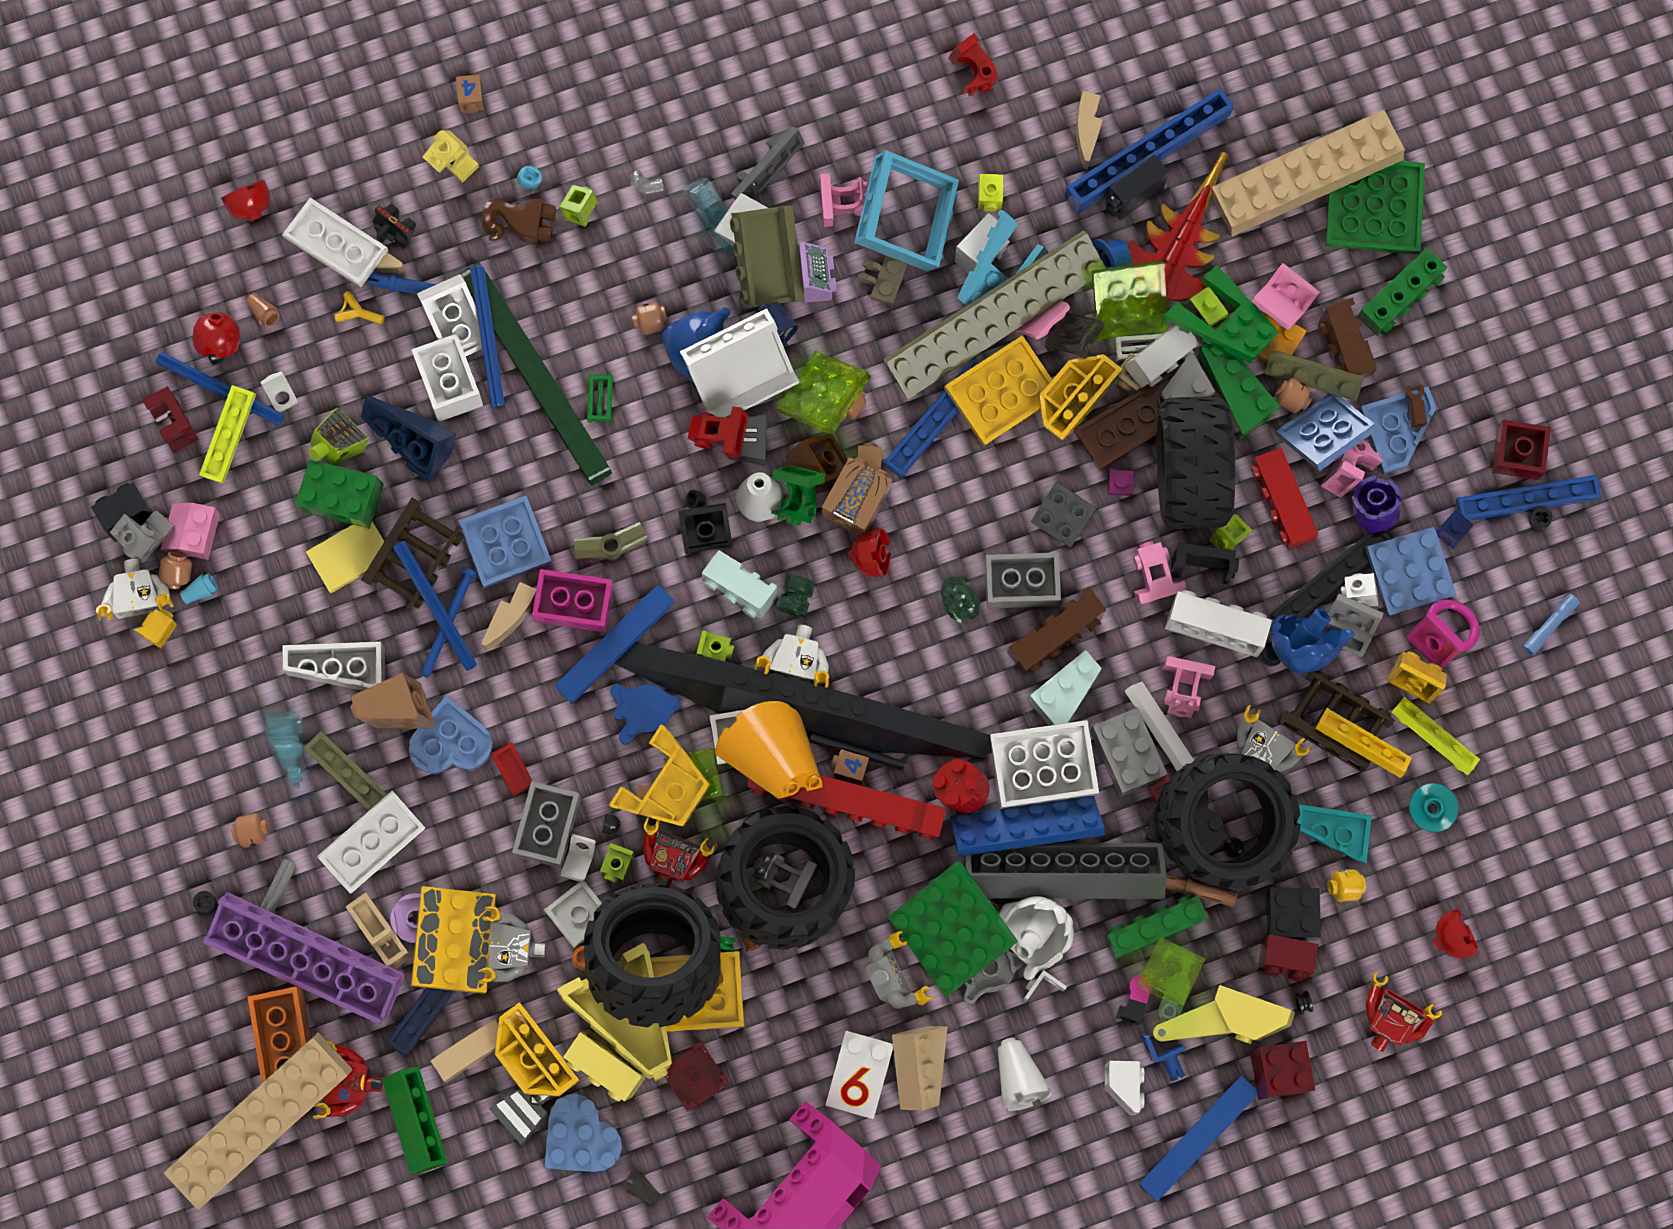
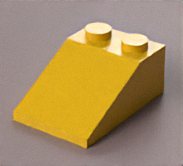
[1386,651,1447,704]

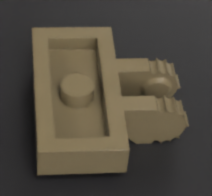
[857,256,908,307]

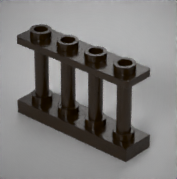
[361,497,464,611]
[1278,671,1395,773]

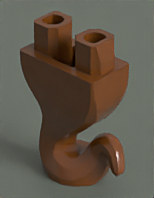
[482,199,556,245]

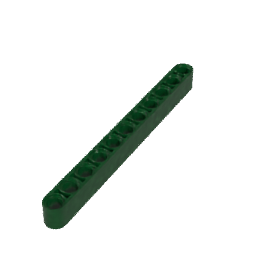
[458,262,612,486]

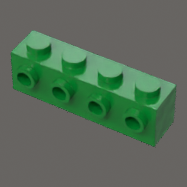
[1357,248,1448,336]
[1105,895,1208,961]
[382,1066,448,1175]

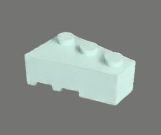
[702,550,778,620]
[1028,650,1102,726]

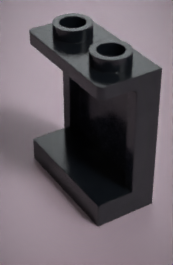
[1170,542,1239,584]

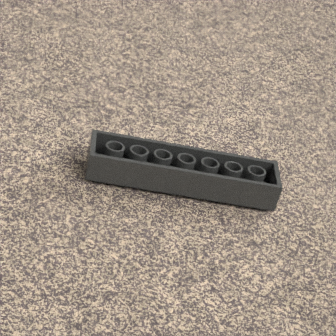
[964,843,1167,899]

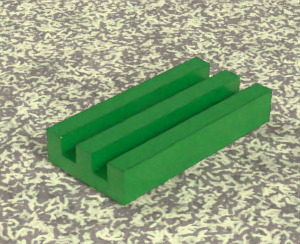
[587,374,613,423]

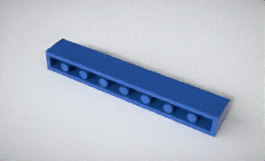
[1064,88,1234,214]

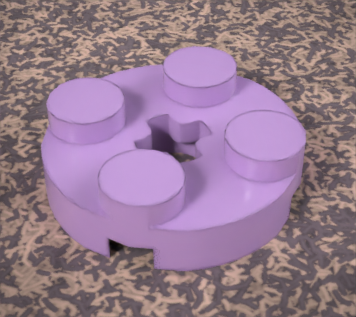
[390,893,420,944]

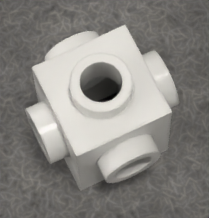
[1341,573,1379,607]

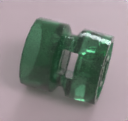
[776,575,816,618]

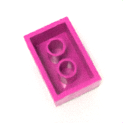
[532,569,614,633]

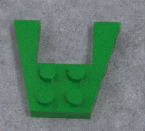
[1162,265,1279,364]

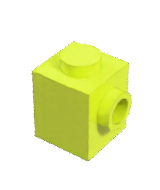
[978,174,1003,212]

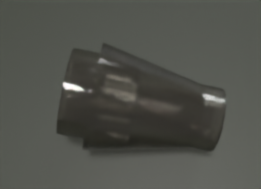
[622,1170,661,1206]

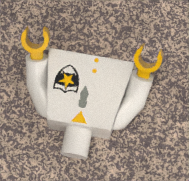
[96,559,174,621]
[754,625,829,688]

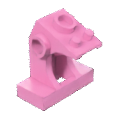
[820,174,869,227]
[1321,440,1383,498]
[1133,541,1187,604]
[1163,656,1215,718]

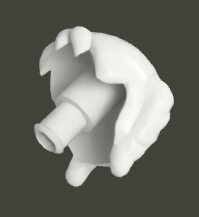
[999,896,1074,980]

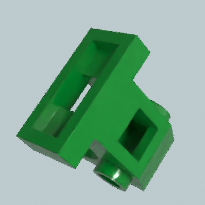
[771,465,825,526]

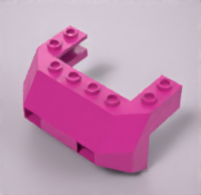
[707,1101,881,1229]

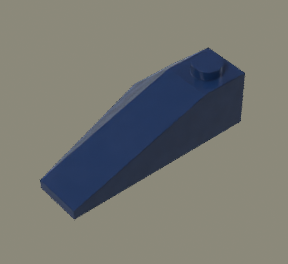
[361,395,457,482]

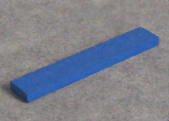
[883,357,980,479]
[1455,475,1602,523]
[554,585,676,704]
[1139,1075,1257,1202]

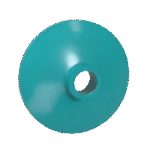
[1409,783,1458,832]

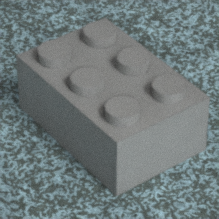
[984,553,1061,609]
[1090,708,1167,798]
[512,781,581,868]

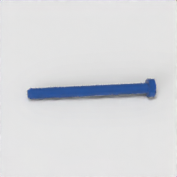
[421,567,478,678]

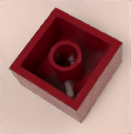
[1492,420,1551,480]
[1257,934,1319,982]
[1249,1041,1316,1100]

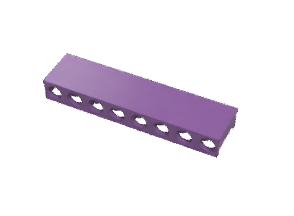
[203,892,406,1024]

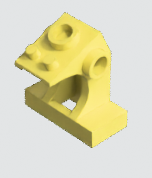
[423,130,479,183]

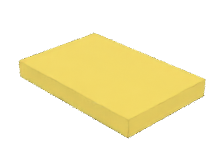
[306,522,387,594]

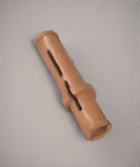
[1165,873,1237,907]

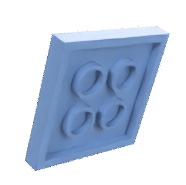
[1276,393,1377,471]
[459,495,552,588]
[1365,527,1456,616]

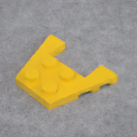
[609,724,711,826]

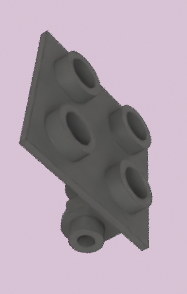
[1031,482,1096,548]

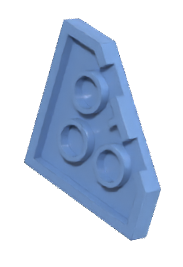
[1360,387,1436,475]

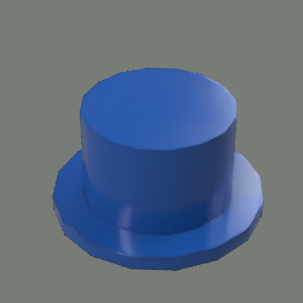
[1092,239,1132,285]

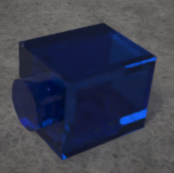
[1436,510,1474,549]

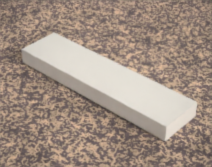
[1125,681,1194,771]

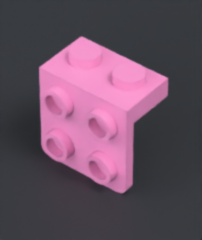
[1252,263,1320,329]
[1015,301,1070,339]

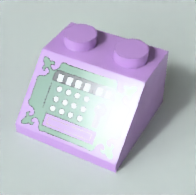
[799,242,836,303]

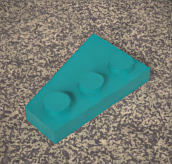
[1297,804,1372,865]

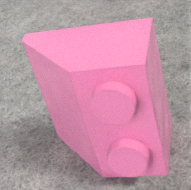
[161,503,220,560]

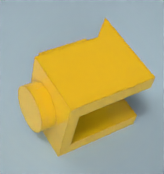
[133,608,177,649]

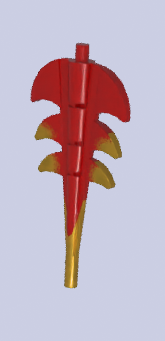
[1128,152,1229,304]

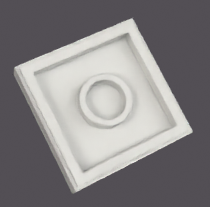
[544,881,602,949]

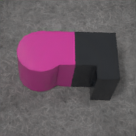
[1115,975,1151,1025]

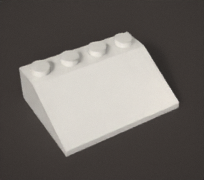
[990,720,1099,809]

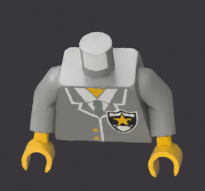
[1237,705,1312,772]
[478,906,546,984]
[865,931,933,1009]

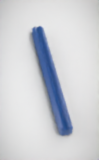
[470,265,505,407]
[156,352,284,426]
[394,541,477,671]

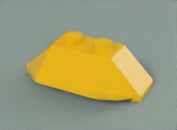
[1039,354,1122,441]
[495,1002,579,1096]

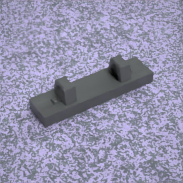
[731,126,805,200]

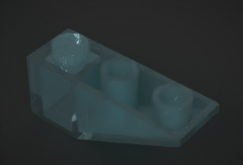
[682,177,732,251]
[266,712,303,788]

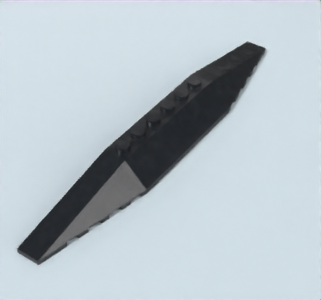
[614,642,990,759]

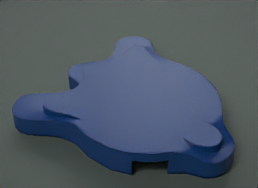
[610,685,680,745]

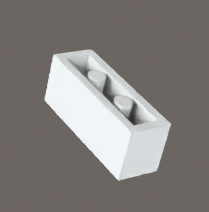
[1124,325,1199,388]

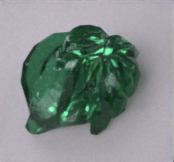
[941,577,980,624]

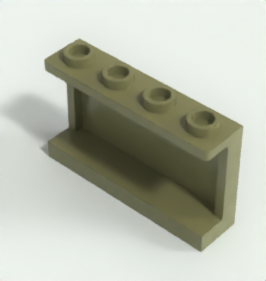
[730,205,805,308]

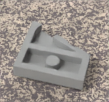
[1161,353,1215,400]

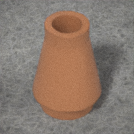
[246,293,280,327]

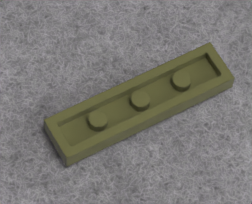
[1265,350,1364,401]
[303,731,387,811]

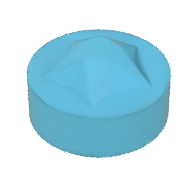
[517,166,542,190]

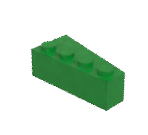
[1198,342,1280,442]

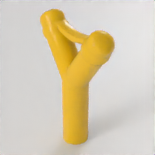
[334,291,384,325]

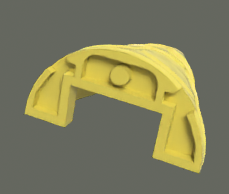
[557,943,672,1081]

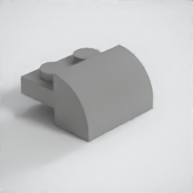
[1322,594,1383,657]

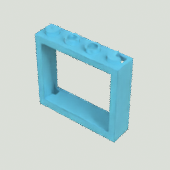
[854,150,959,272]

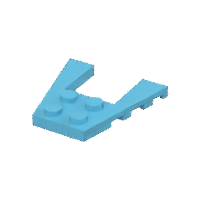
[957,209,1049,306]

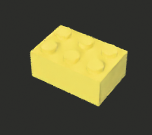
[563,1029,646,1102]

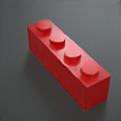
[1251,448,1318,550]

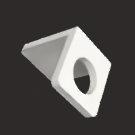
[260,371,298,413]
[561,834,596,882]
[1023,970,1067,1002]

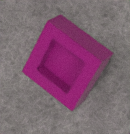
[1108,469,1134,496]

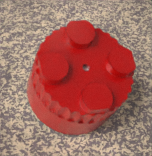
[932,759,990,814]

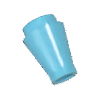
[180,573,218,604]

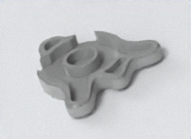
[963,950,1023,1005]

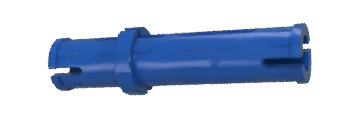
[368,271,437,295]

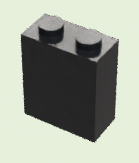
[1106,154,1169,221]

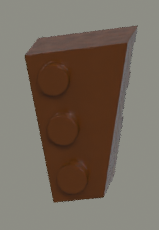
[1318,297,1377,378]

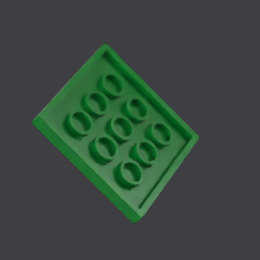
[1325,161,1425,255]
[888,861,1019,997]

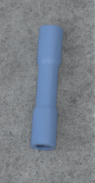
[1522,594,1580,656]

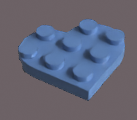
[409,696,493,774]
[544,1094,622,1172]

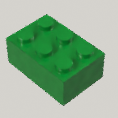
[295,459,384,529]

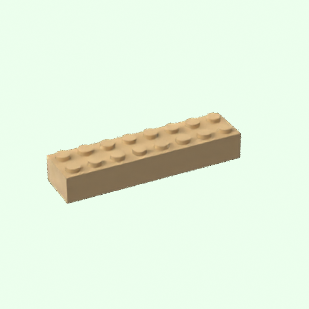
[1212,110,1405,237]
[164,1032,352,1210]

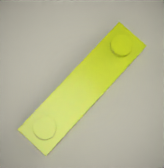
[199,385,256,484]
[1392,697,1480,776]

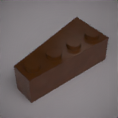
[1007,587,1106,675]

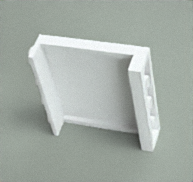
[680,309,800,418]

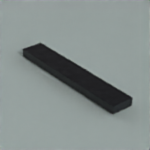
[1270,530,1392,620]

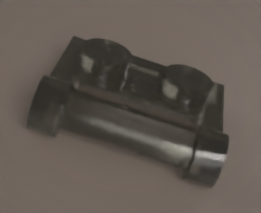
[1045,312,1105,359]

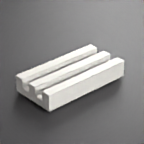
[1115,334,1162,362]

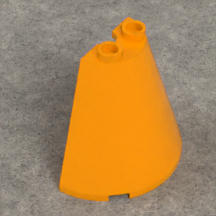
[715,701,822,799]

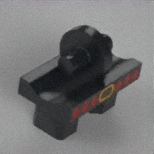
[372,203,416,248]

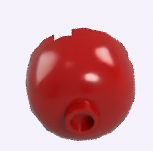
[221,179,270,222]
[192,312,240,358]
[849,529,891,577]
[1433,908,1479,959]

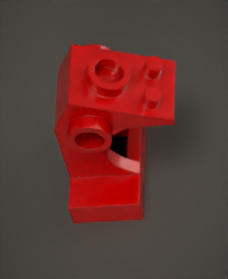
[948,33,998,97]
[687,406,749,460]

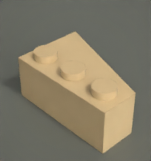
[892,1026,948,1111]

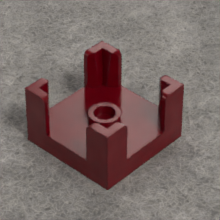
[142,386,199,453]
[664,1041,730,1112]

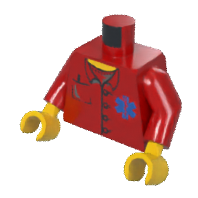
[313,1041,383,1119]

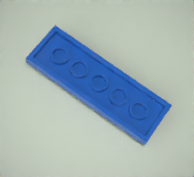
[950,796,1105,856]

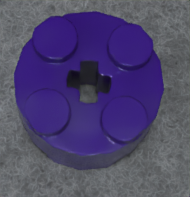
[1352,476,1401,534]

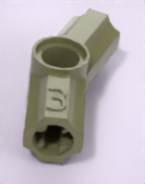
[574,522,649,560]

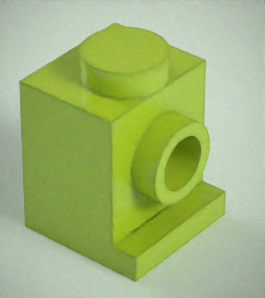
[559,185,598,227]
[696,630,735,662]
[600,843,635,884]

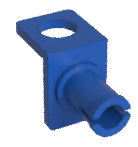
[1140,1033,1186,1081]

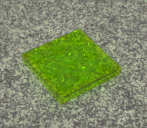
[1092,261,1168,340]
[777,351,871,435]

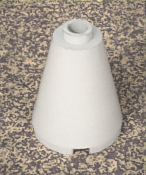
[736,472,784,522]
[998,1038,1052,1111]

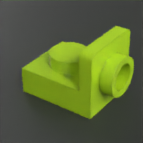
[1210,514,1253,550]

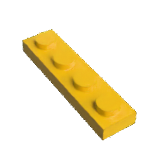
[1315,708,1412,778]

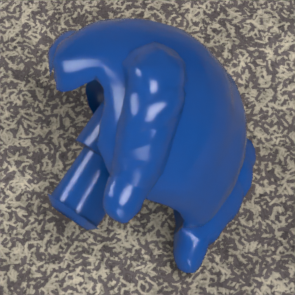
[661,307,730,382]
[1269,608,1355,674]

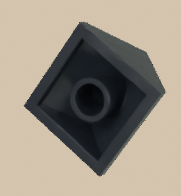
[678,503,733,554]

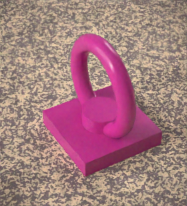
[1406,599,1480,669]

